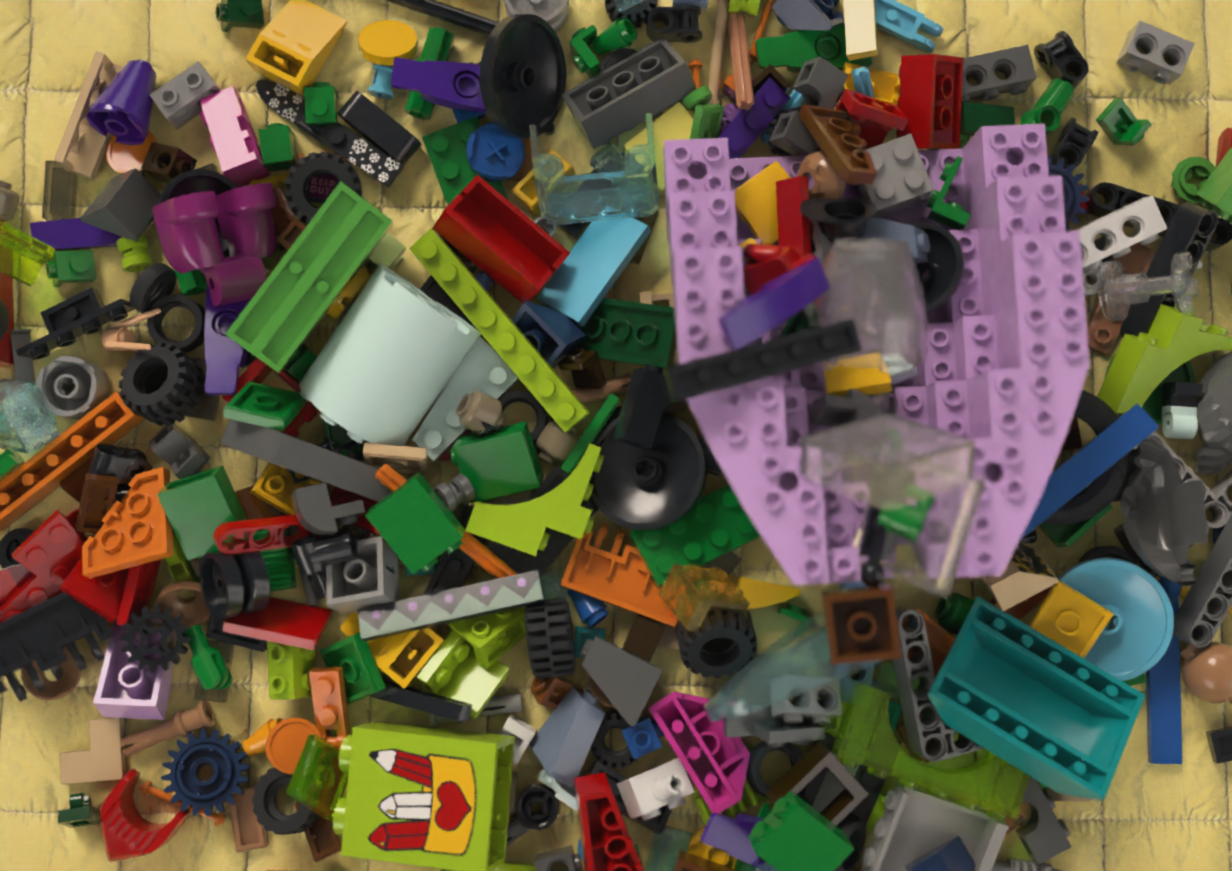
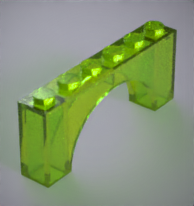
[832,681,1030,821]

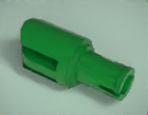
[184,625,232,690]

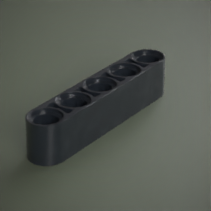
[1084,182,1232,251]
[1120,202,1218,338]

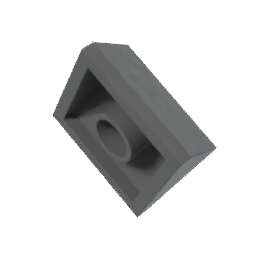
[81,168,161,242]

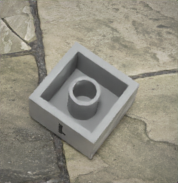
[856,134,934,218]
[326,536,399,615]

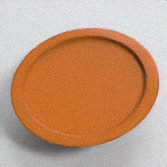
[106,131,157,174]
[266,718,323,774]

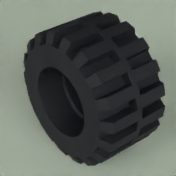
[284,151,362,224]
[119,342,206,426]
[676,596,758,678]
[525,597,576,679]

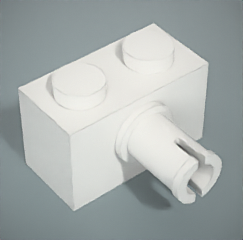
[617,758,694,821]

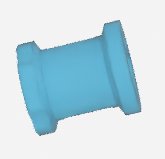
[367,63,394,100]

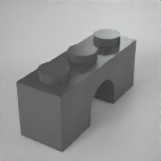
[769,57,848,157]
[987,763,1071,864]

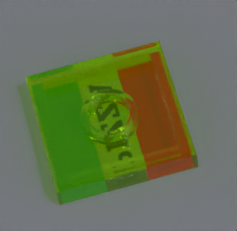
[286,735,348,820]

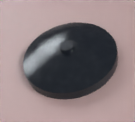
[480,14,566,139]
[589,412,707,531]

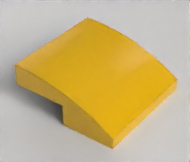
[734,161,790,245]

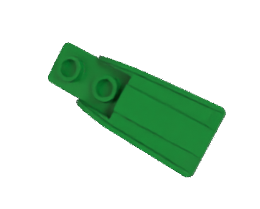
[755,23,872,73]

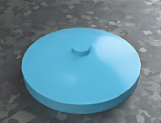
[1049,558,1174,681]

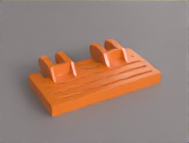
[560,522,695,628]

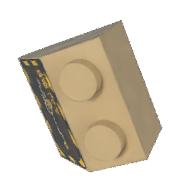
[980,542,1059,611]

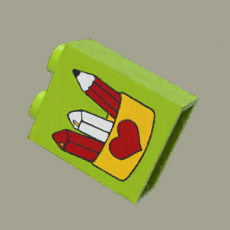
[333,721,515,871]

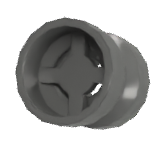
[433,474,475,512]

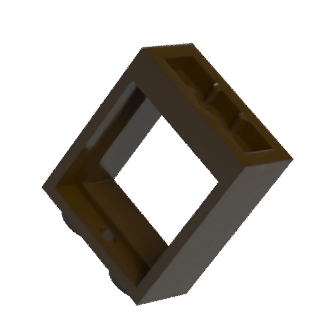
[765,742,868,826]

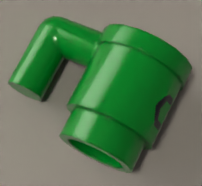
[877,483,934,543]

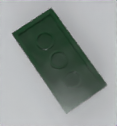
[571,298,676,369]

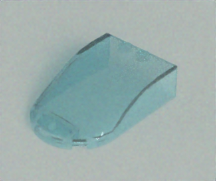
[703,609,884,721]

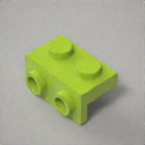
[267,641,316,700]

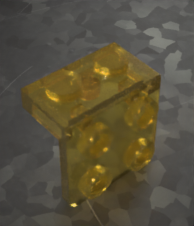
[659,564,750,632]

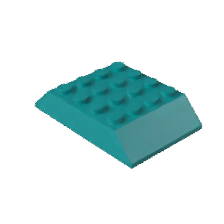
[927,596,1145,801]

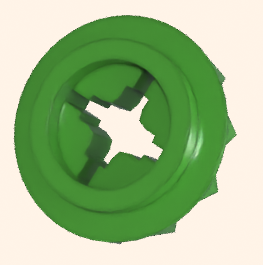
[1170,157,1216,204]

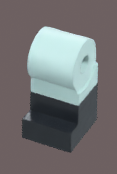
[1161,382,1203,439]

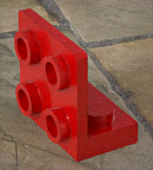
[836,88,909,150]

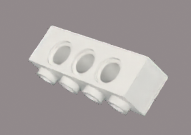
[1073,195,1168,272]

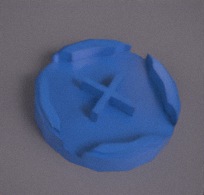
[466,123,525,182]

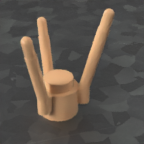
[102,308,161,352]

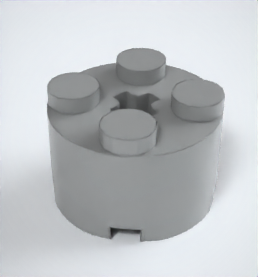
[36,356,110,420]

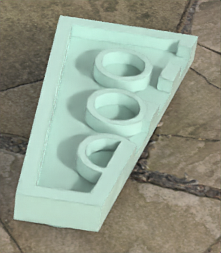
[412,337,519,462]

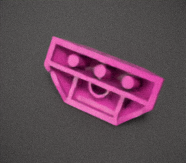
[648,691,750,813]

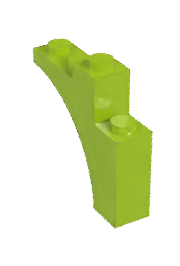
[1097,303,1232,414]
[465,444,604,556]

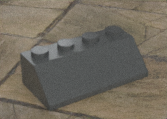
[562,37,696,149]

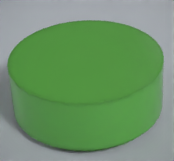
[682,86,713,111]

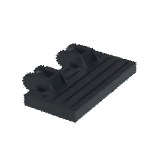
[0,592,114,702]

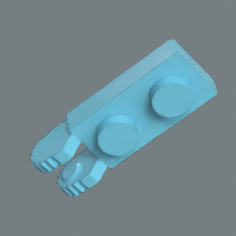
[875,0,943,53]

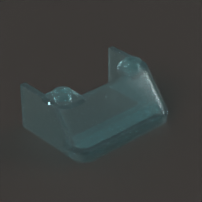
[529,113,659,225]

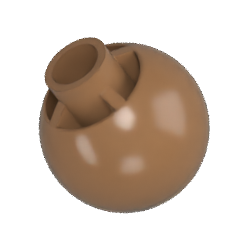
[1180,642,1232,704]

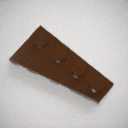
[798,104,877,185]

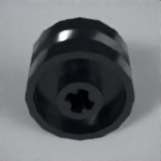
[199,550,270,620]

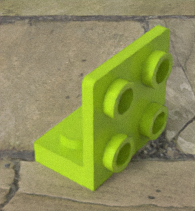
[447,580,526,670]
[417,630,510,719]

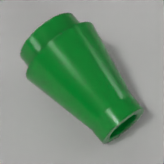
[592,18,637,55]

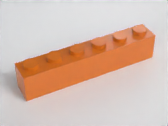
[0,391,145,531]

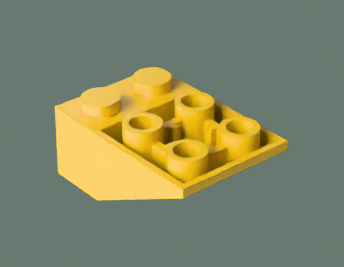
[246,0,348,97]
[340,598,447,689]

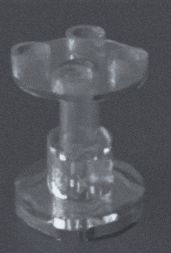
[1098,252,1199,321]

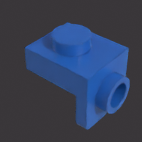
[622,714,664,759]

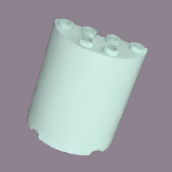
[299,263,481,446]

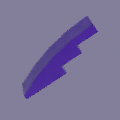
[717,257,830,350]

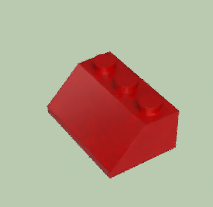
[896,54,964,149]

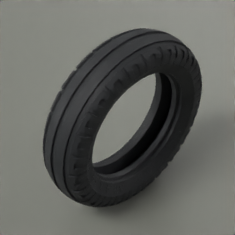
[1041,390,1131,525]

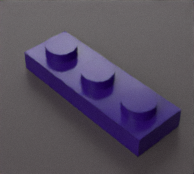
[717,77,790,159]

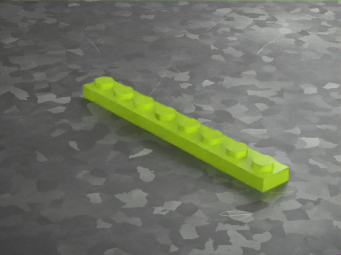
[409,228,590,433]

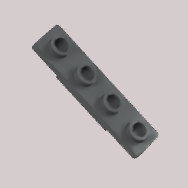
[724,699,837,747]

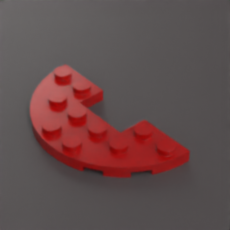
[0,509,83,623]

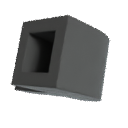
[810,389,889,453]
[149,423,210,479]
[291,483,365,536]

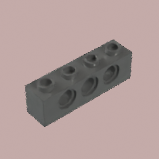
[962,45,1036,103]

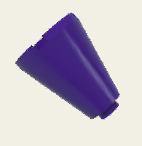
[87,60,156,146]

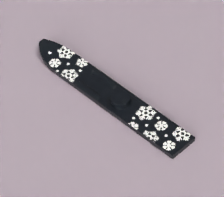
[256,80,404,188]

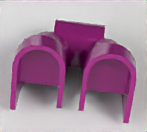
[152,183,276,306]

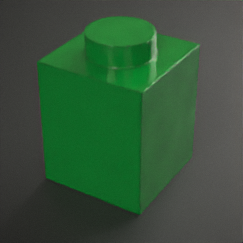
[258,123,298,172]

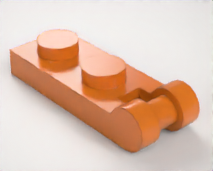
[309,667,351,752]

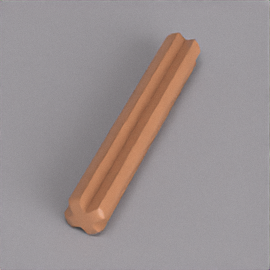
[727,12,755,111]

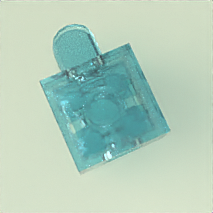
[0,378,60,454]

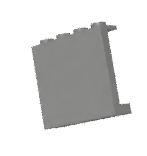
[862,781,1009,871]

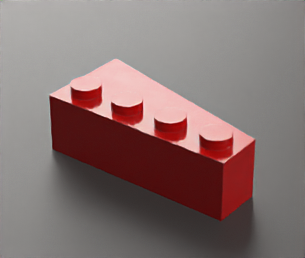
[574,772,644,871]

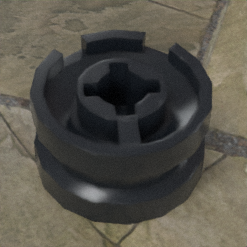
[515,783,559,831]

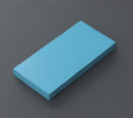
[537,204,652,327]

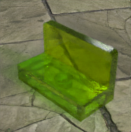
[0,220,55,286]

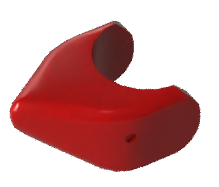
[100,769,191,862]

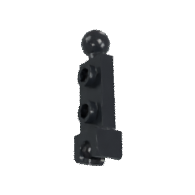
[859,463,914,587]

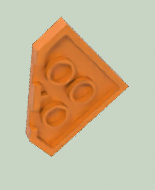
[82,467,174,578]

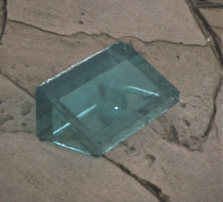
[644,825,692,871]

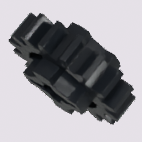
[120,603,192,673]

